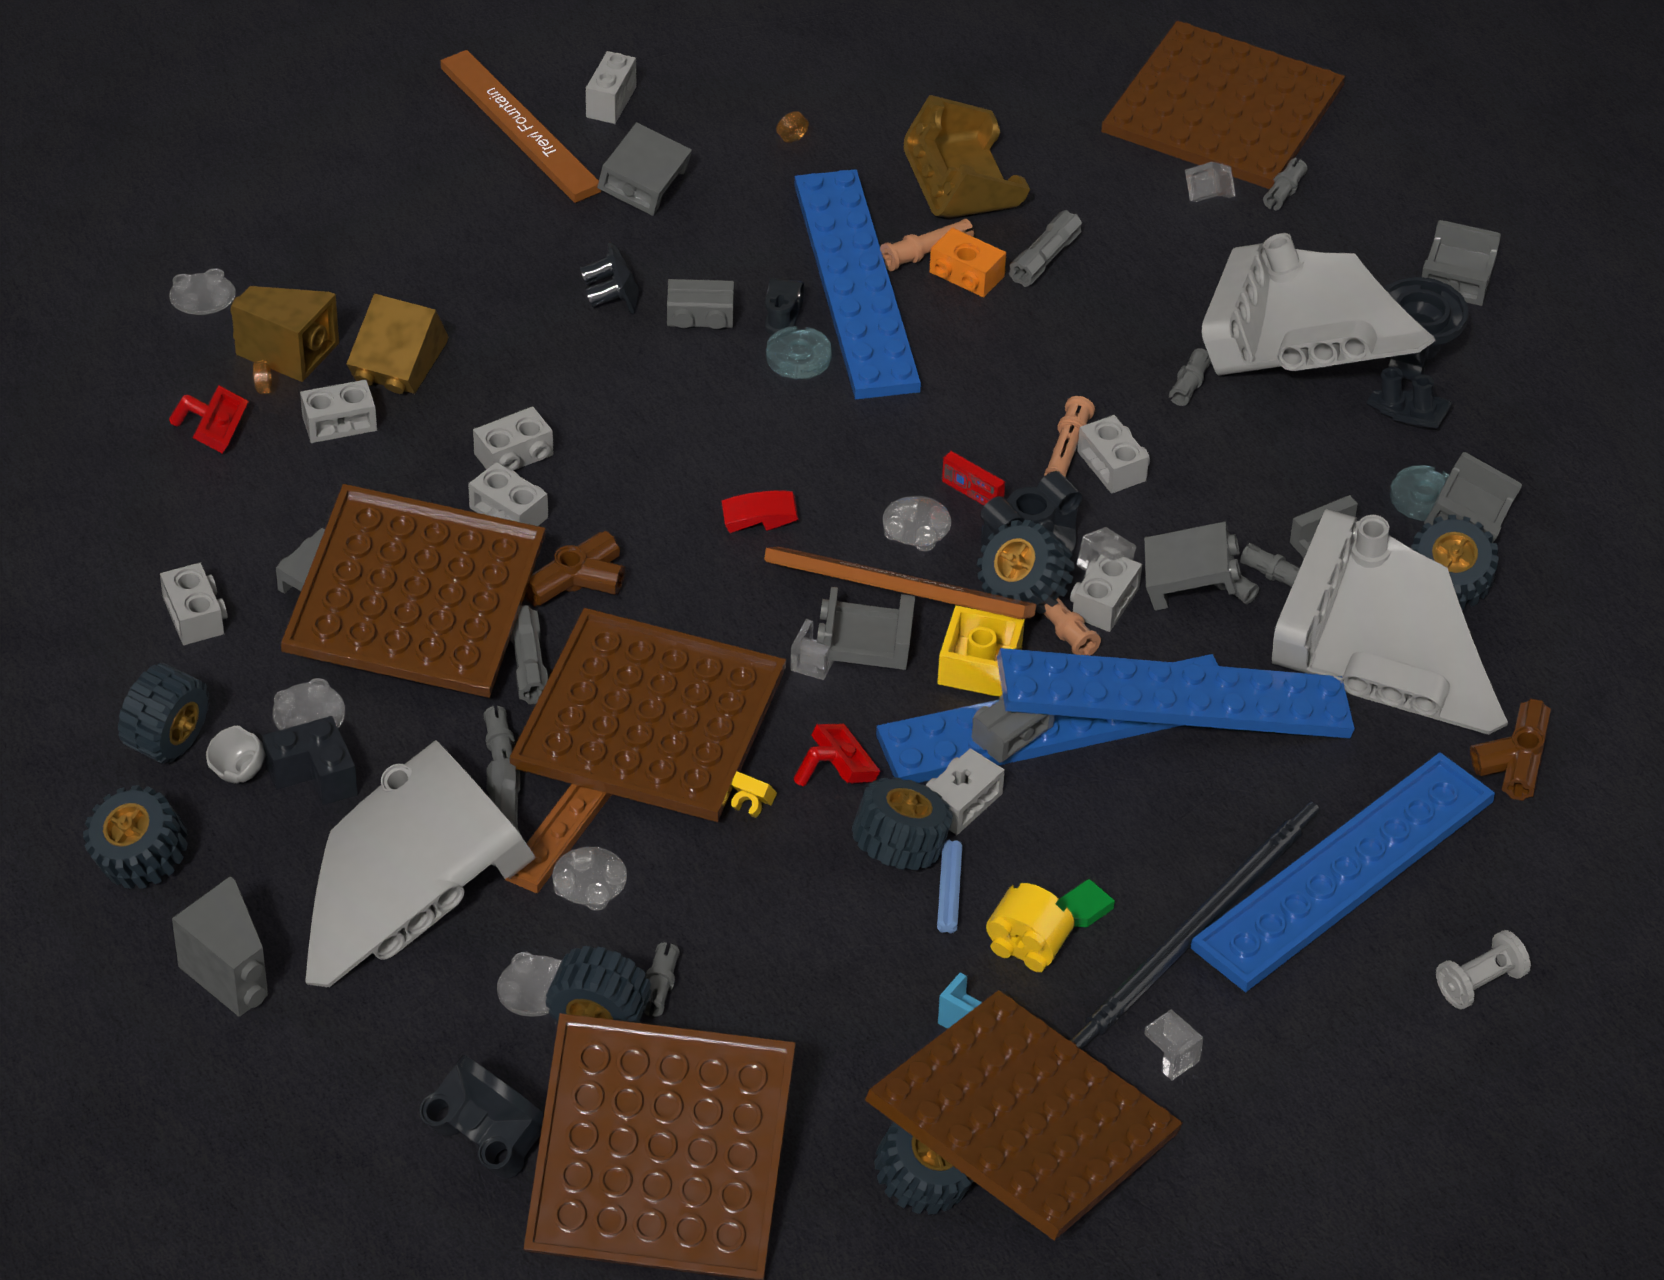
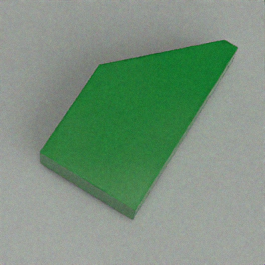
[1056,879,1115,927]

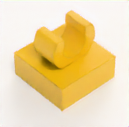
[731,771,777,818]

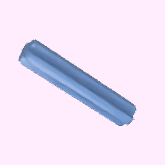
[937,840,962,934]

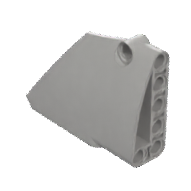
[1202,233,1435,376]
[1272,509,1508,735]
[305,740,536,987]

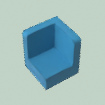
[938,973,982,1029]

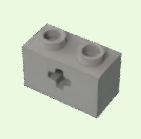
[926,748,1005,835]

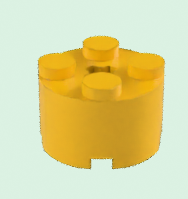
[986,883,1074,972]

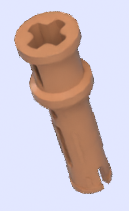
[880,219,974,271]
[1044,396,1095,478]
[1043,598,1101,656]

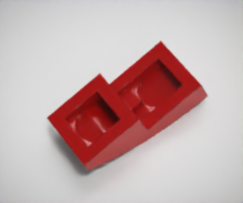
[721,491,799,533]

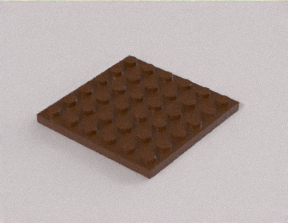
[1101,21,1345,189]
[281,484,545,698]
[509,608,786,822]
[865,990,1183,1241]
[524,1013,796,1280]

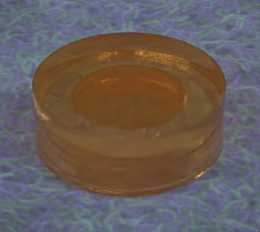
[776,111,809,143]
[253,360,272,394]

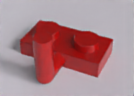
[169,385,248,454]
[793,724,880,786]

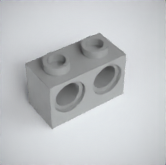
[586,51,636,124]
[300,380,377,443]
[473,406,553,471]
[1077,415,1150,494]
[468,462,548,526]
[1070,549,1142,632]
[160,562,227,645]

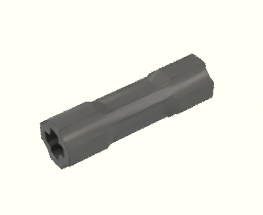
[1009,210,1082,287]
[510,605,548,704]
[486,758,520,834]

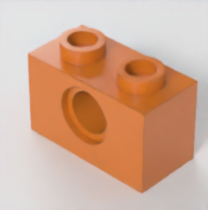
[930,227,1006,297]

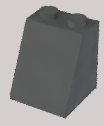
[172,877,268,1017]

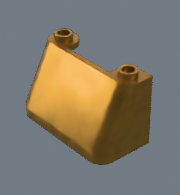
[904,95,1030,218]

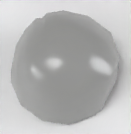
[206,725,266,784]

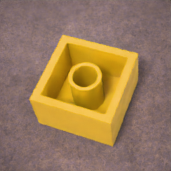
[938,605,1025,697]

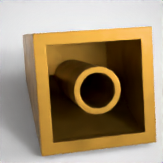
[231,286,339,382]
[347,294,449,394]

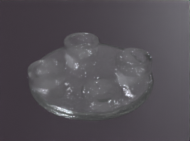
[169,269,235,315]
[883,496,951,551]
[273,678,345,730]
[552,847,627,910]
[497,952,562,1017]

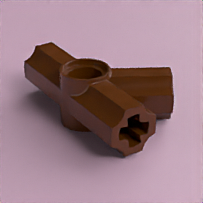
[525,530,625,607]
[1470,699,1551,801]

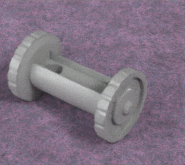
[1436,930,1531,1009]

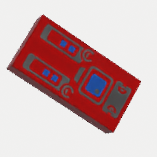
[942,451,1005,505]

